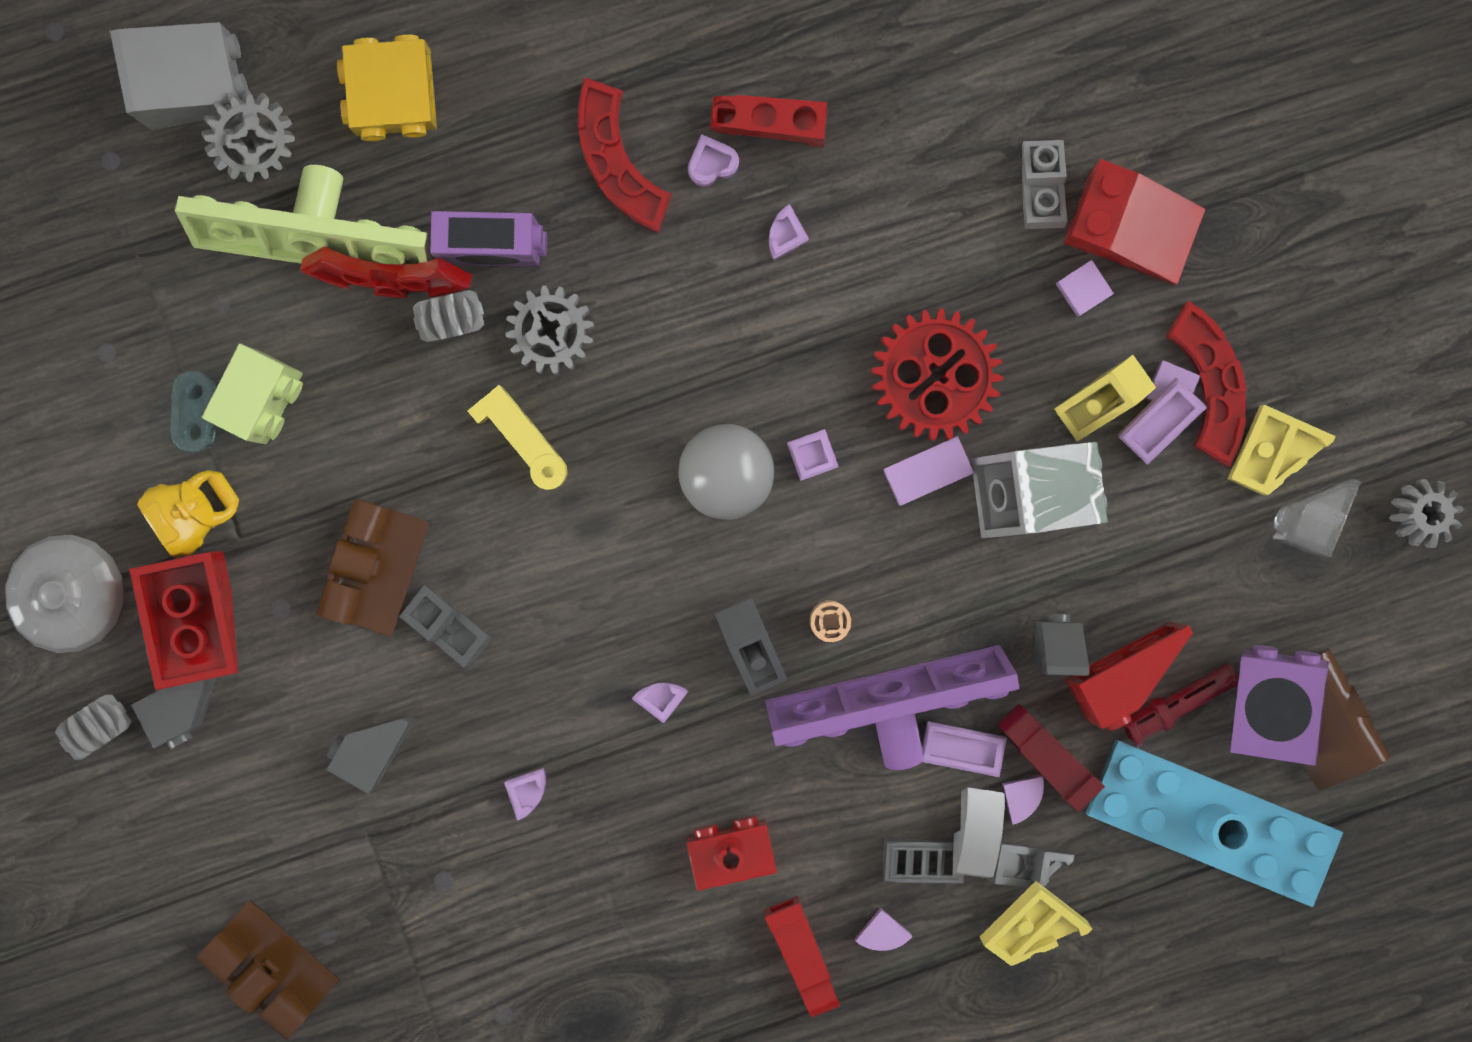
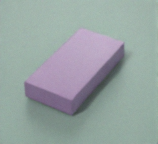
[1117,377,1207,465]
[883,436,974,506]
[922,720,1007,777]

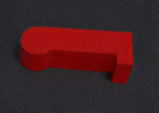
[710,95,827,148]
[764,896,840,1018]

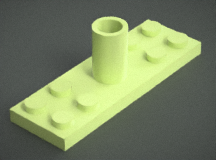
[175,165,433,265]

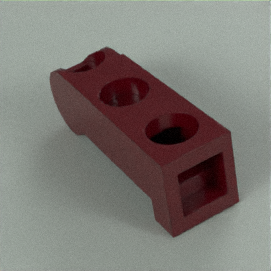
[996,704,1105,812]

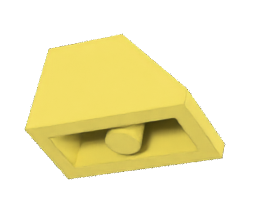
[1054,355,1156,441]

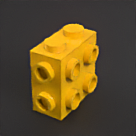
[337,35,437,141]

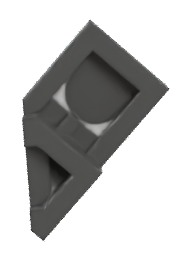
[987,841,1075,888]

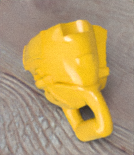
[137,470,239,558]

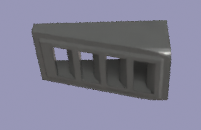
[882,837,964,883]

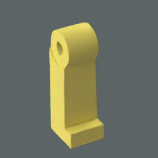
[468,385,568,490]

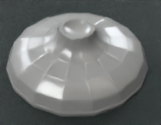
[5,535,124,653]

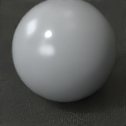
[678,424,774,520]

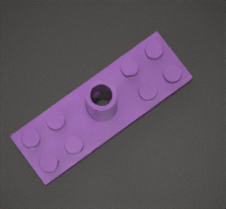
[765,645,1020,770]

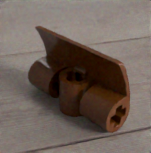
[316,498,429,637]
[1303,648,1390,791]
[196,900,339,1040]

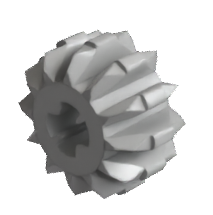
[413,290,484,342]
[1389,479,1464,548]
[55,695,131,760]

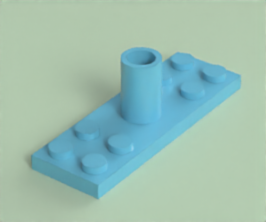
[1085,739,1343,907]

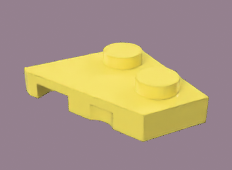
[1227,405,1336,495]
[980,881,1092,966]

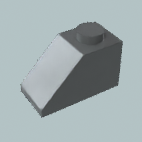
[715,598,788,696]
[1034,613,1089,676]
[131,678,216,750]
[327,715,416,794]

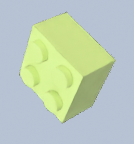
[202,343,303,444]

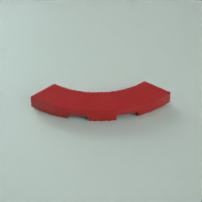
[578,77,672,234]
[300,246,472,298]
[1165,301,1247,467]

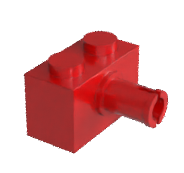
[686,815,777,891]

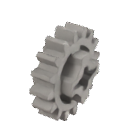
[201,90,295,182]
[506,286,595,375]

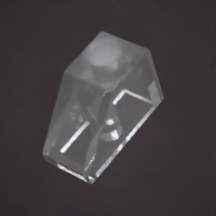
[1274,479,1361,558]

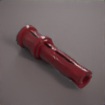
[1122,663,1239,748]

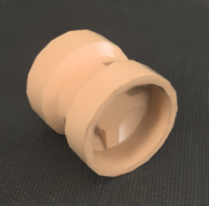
[809,600,851,642]

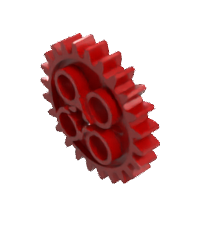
[870,308,1003,441]

